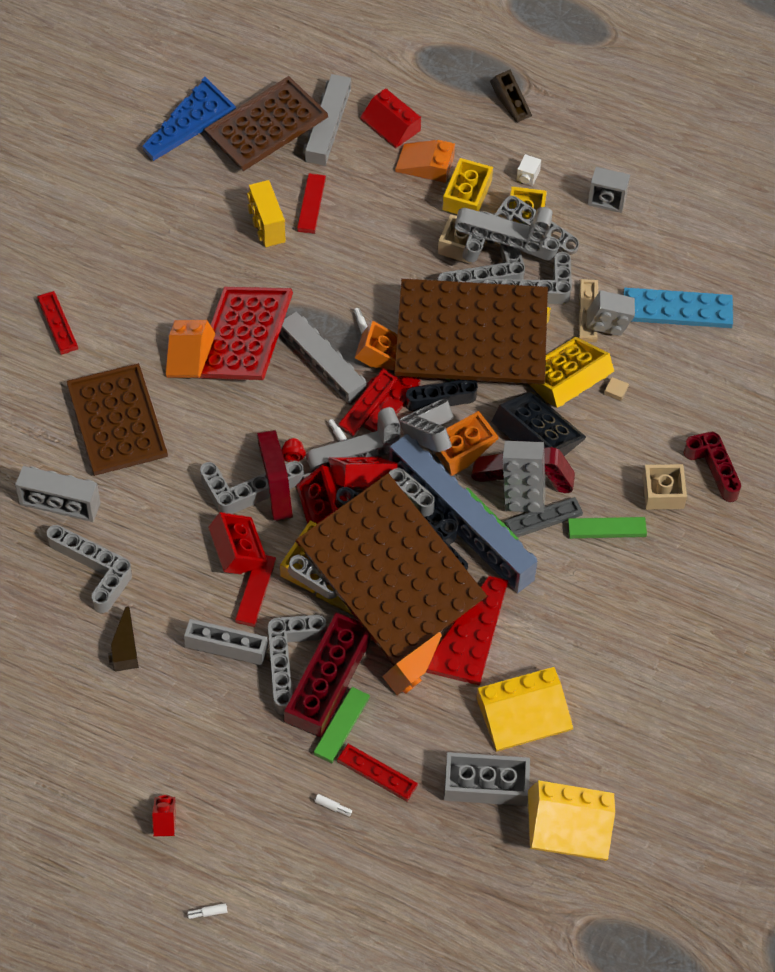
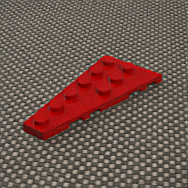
[426,576,508,686]

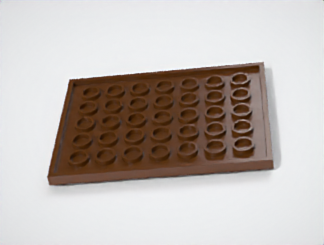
[395,278,548,384]
[295,473,487,666]

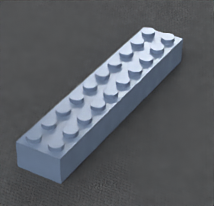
[389,434,538,594]

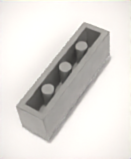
[184,619,268,665]

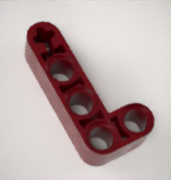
[684,431,741,502]

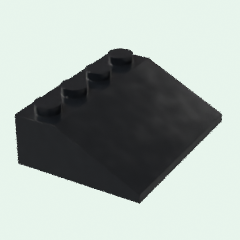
[491,392,586,456]

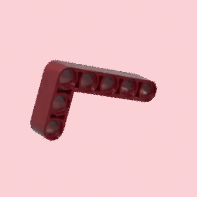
[257,430,293,521]
[471,447,575,493]

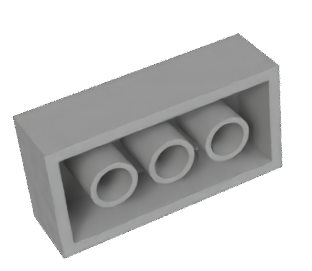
[503,441,546,513]
[15,466,101,522]
[444,752,530,806]

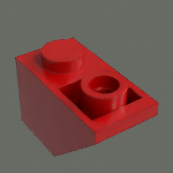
[152,795,176,837]

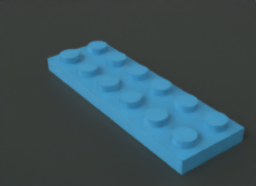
[623,287,733,328]

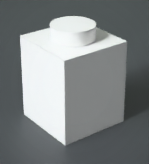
[516,154,541,186]

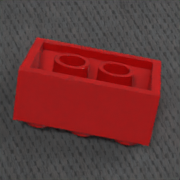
[360,88,421,149]
[329,457,397,490]
[296,465,347,524]
[208,512,268,574]

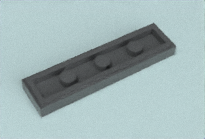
[504,497,583,537]

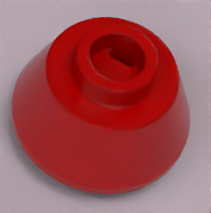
[281,438,306,462]

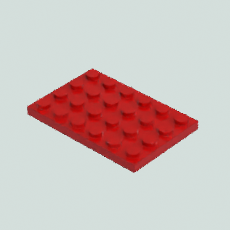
[200,287,293,380]

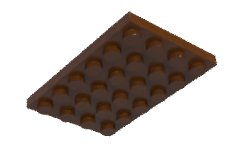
[204,76,328,172]
[67,363,168,476]

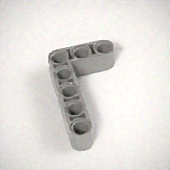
[485,196,579,255]
[455,207,553,252]
[463,211,560,262]
[438,243,525,283]
[483,252,572,304]
[399,399,454,452]
[305,407,400,473]
[200,461,304,514]
[389,468,434,517]
[47,525,132,613]
[288,555,338,599]
[268,615,326,715]

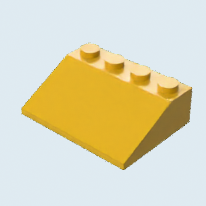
[528,337,614,408]
[476,667,573,752]
[528,780,615,861]

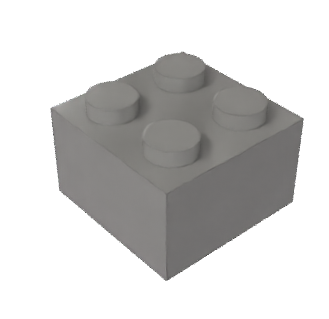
[588,167,630,213]
[587,290,635,336]

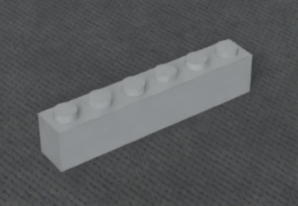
[303,74,351,166]
[280,312,367,404]

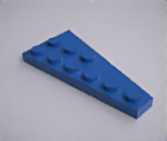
[142,77,236,161]

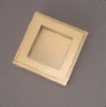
[604,377,629,401]

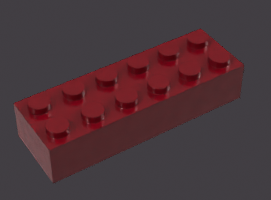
[284,613,372,737]

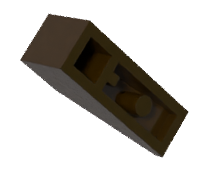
[490,69,532,123]
[108,606,139,672]

